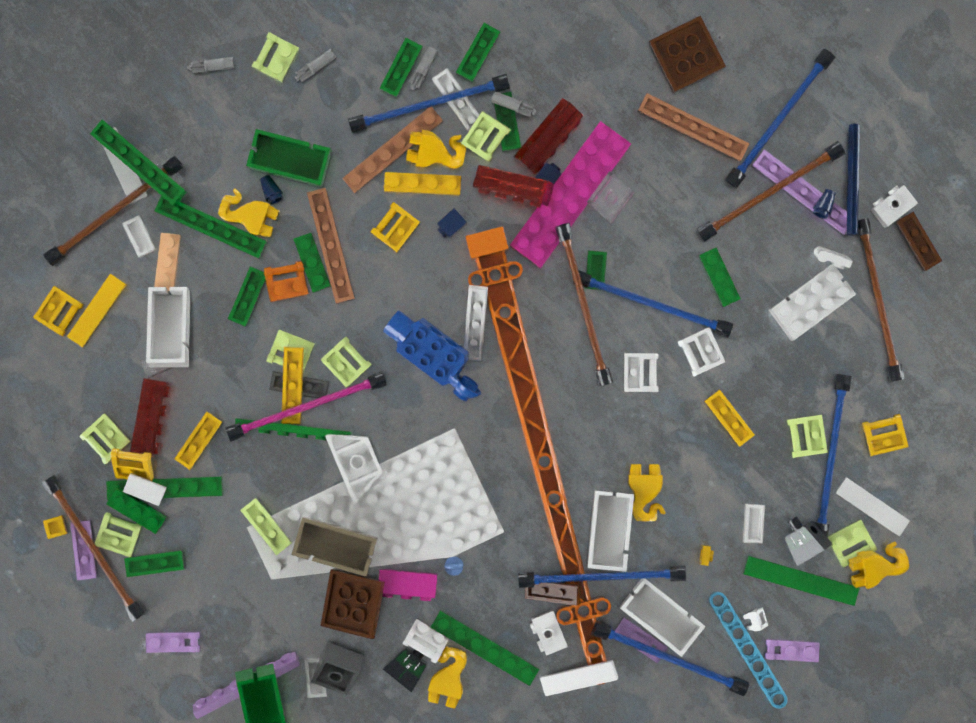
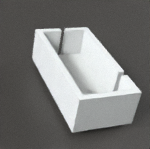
[768,264,856,341]
[146,287,190,368]
[587,490,634,572]
[619,578,706,657]

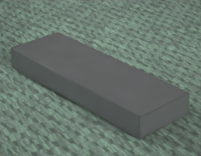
[269,371,329,399]

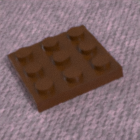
[649,15,726,93]
[320,569,385,639]

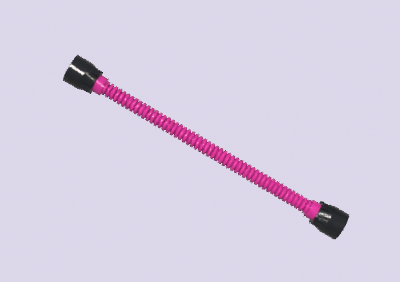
[225,371,387,442]

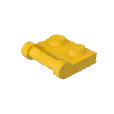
[370,202,420,253]
[33,286,84,336]
[862,414,909,456]
[111,448,154,481]

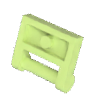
[251,32,299,82]
[461,111,511,162]
[266,330,315,373]
[321,337,372,388]
[80,413,131,465]
[787,415,828,458]
[95,512,143,557]
[828,519,877,568]

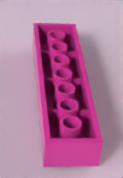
[510,121,631,269]

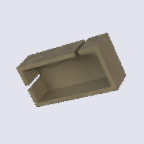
[291,516,378,576]

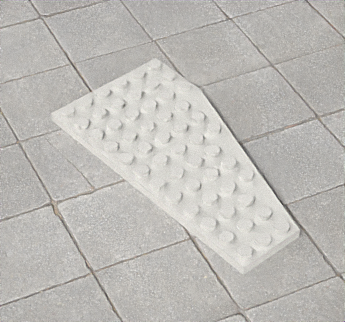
[247,428,504,580]

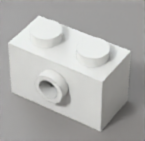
[870,185,918,228]
[530,609,568,656]

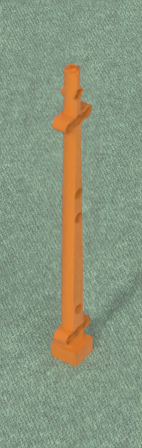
[465,226,611,685]

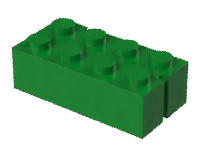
[246,129,332,188]
[235,664,286,723]

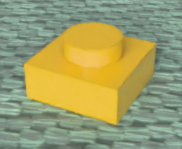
[43,515,68,539]
[699,545,714,566]

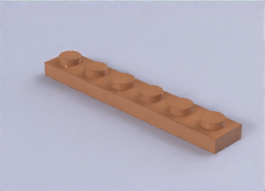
[638,93,750,162]
[342,106,443,193]
[307,188,355,304]

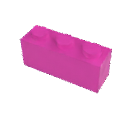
[379,569,438,601]

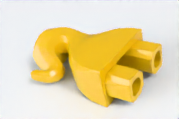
[406,130,466,168]
[218,188,280,237]
[628,464,666,521]
[848,541,909,589]
[428,646,467,709]

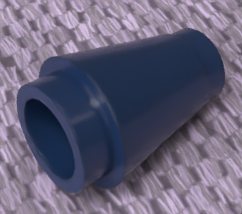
[260,175,283,205]
[813,189,836,219]

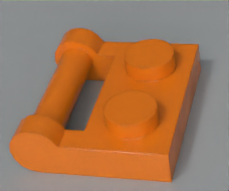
[264,261,309,302]

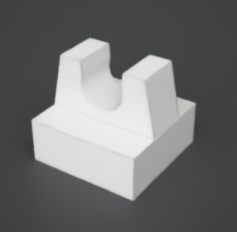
[743,607,768,632]

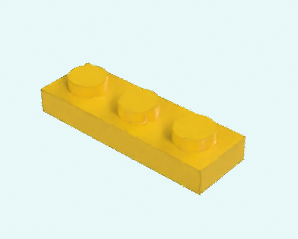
[704,389,755,447]
[174,411,223,470]

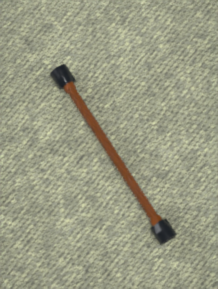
[697,141,846,242]
[43,155,184,266]
[857,218,905,382]
[555,223,613,386]
[41,475,145,622]

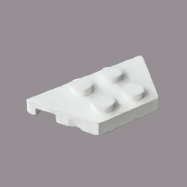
[325,434,383,504]

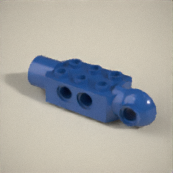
[383,310,481,401]

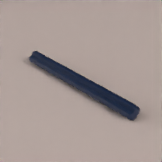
[847,123,860,236]

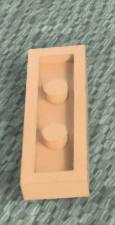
[154,233,181,292]

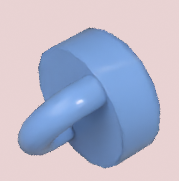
[444,556,464,576]

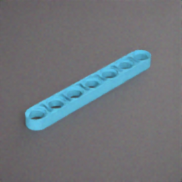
[709,592,787,709]

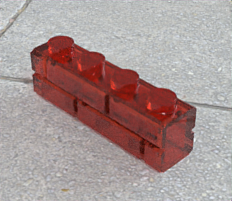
[513,98,583,174]
[473,165,554,208]
[130,378,171,458]

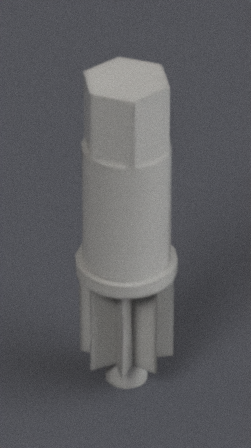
[408,46,438,90]
[294,49,336,82]
[187,57,234,73]
[491,91,537,117]

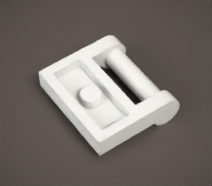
[813,246,853,270]
[678,327,725,376]
[624,353,659,392]
[402,619,449,664]

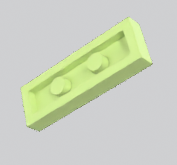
[240,498,292,555]

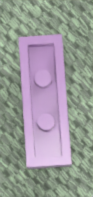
[70,520,97,580]

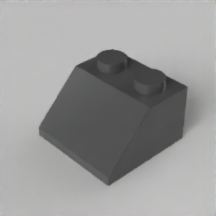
[311,642,364,695]

